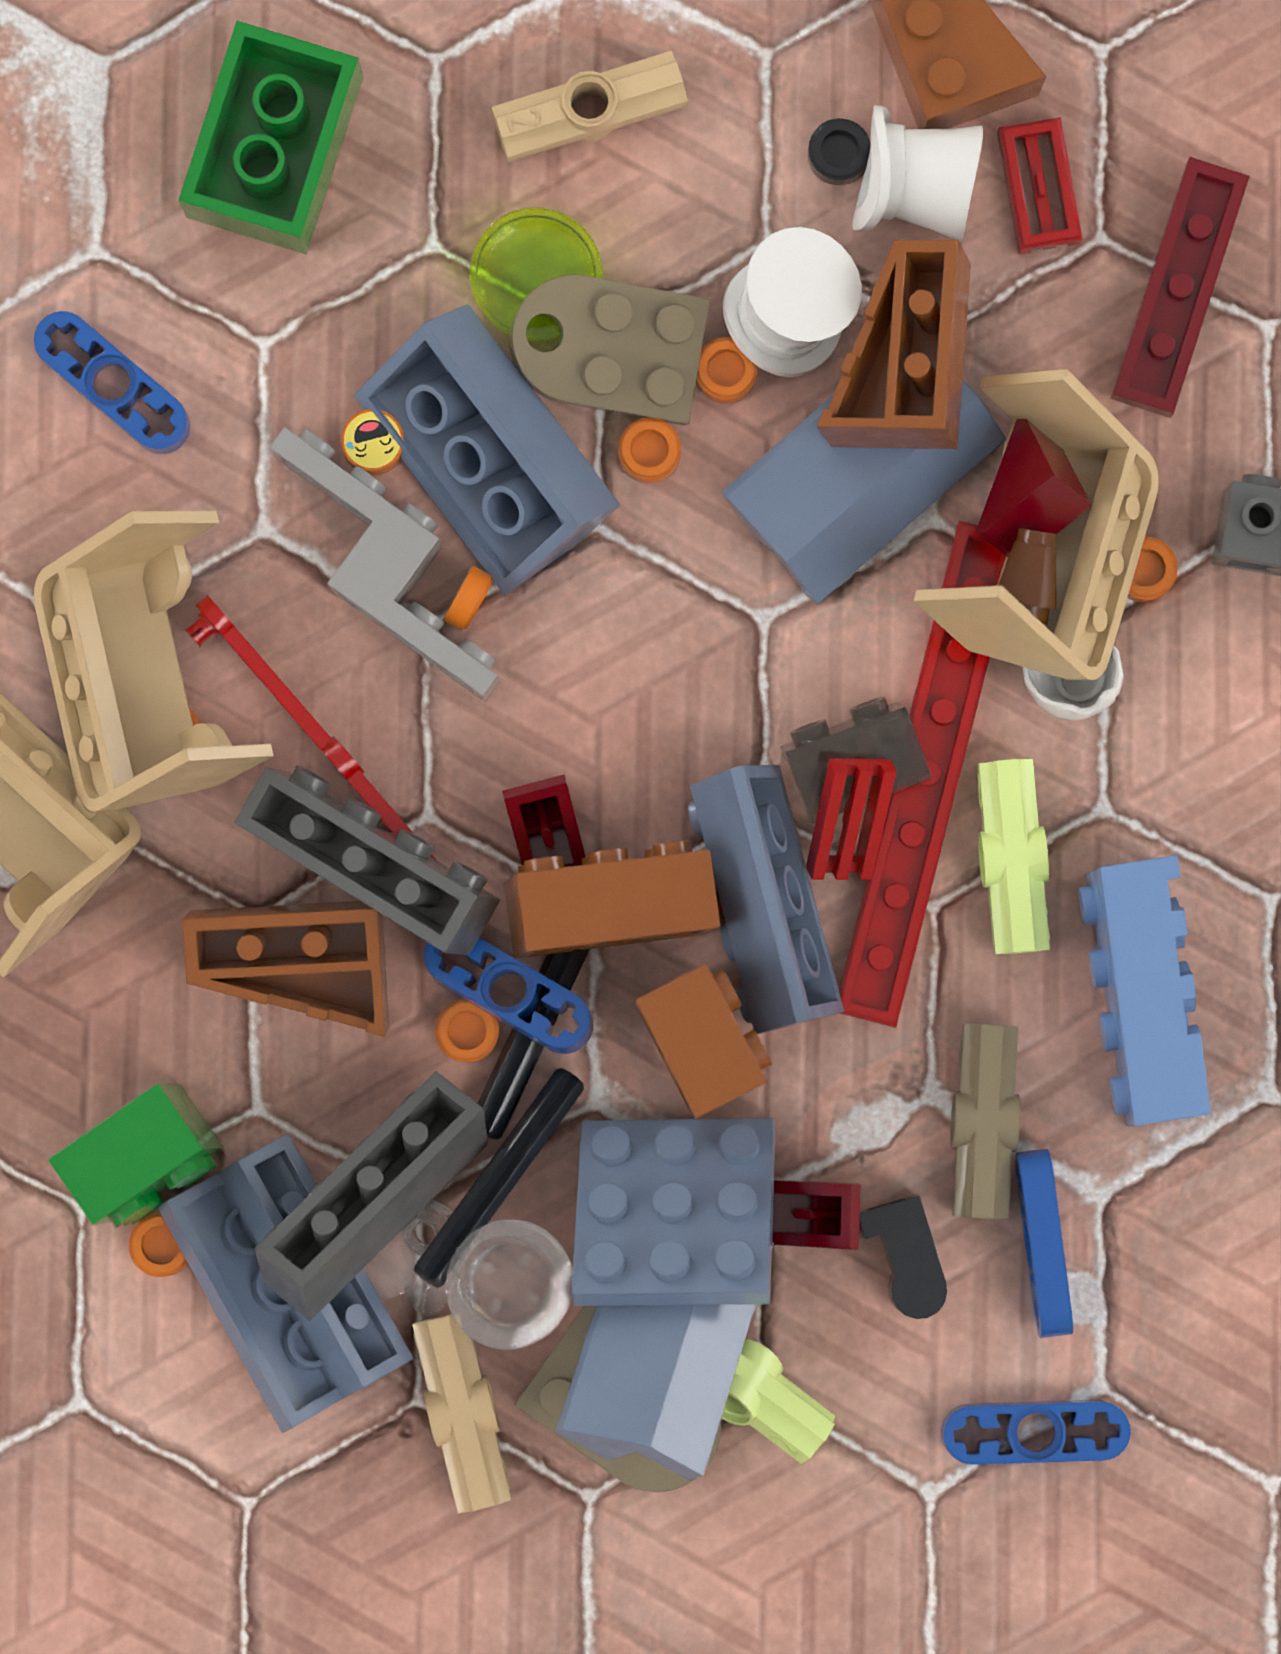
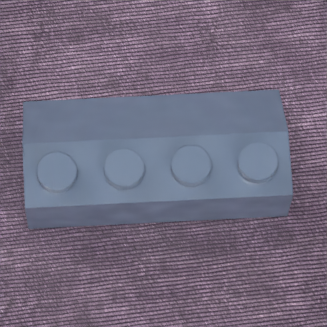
[353,304,620,596]
[688,765,844,1034]

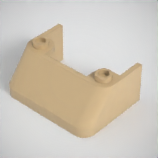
[913,369,1159,681]
[34,511,274,811]
[0,693,141,977]

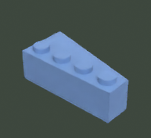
[1078,855,1211,1126]

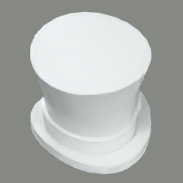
[852,105,983,243]
[723,227,862,377]

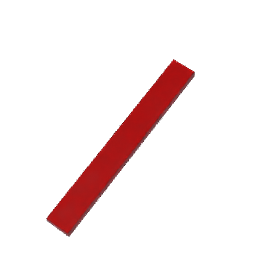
[839,520,1006,1028]

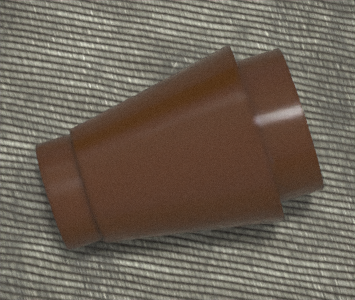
[998,528,1057,625]

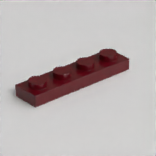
[1110,157,1250,418]

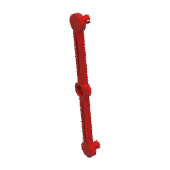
[185,595,437,860]

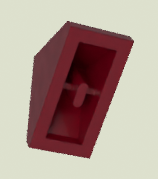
[976,419,1091,557]
[502,774,586,867]
[772,1180,860,1250]

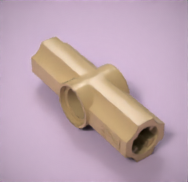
[491,51,688,163]
[412,1310,512,1514]

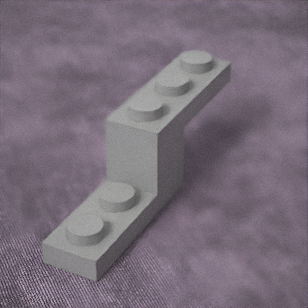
[269,427,500,702]

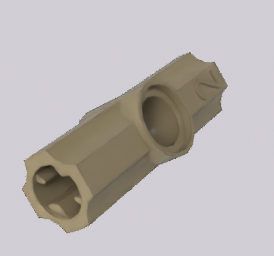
[950,1023,1020,1220]

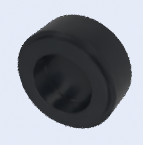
[808,118,871,185]

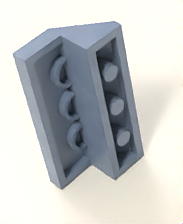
[721,380,1007,605]
[157,1133,414,1433]
[555,1242,774,1480]

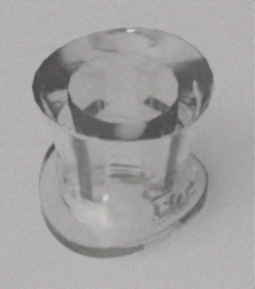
[446,1220,572,1349]

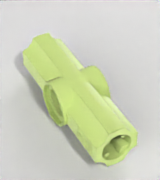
[977,759,1050,955]
[721,1339,835,1464]

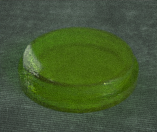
[470,207,603,342]

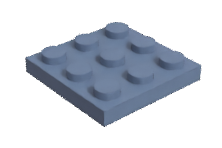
[571,1118,776,1306]

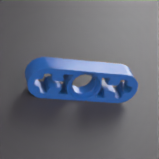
[34,311,190,454]
[424,937,593,1054]
[1015,1149,1073,1338]
[941,1400,1131,1465]

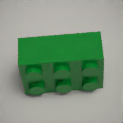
[178,20,363,255]
[47,1083,224,1228]

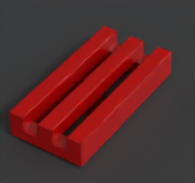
[997,117,1083,254]
[806,759,897,880]

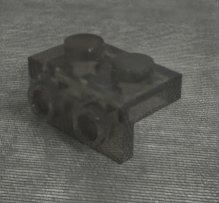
[780,696,932,824]

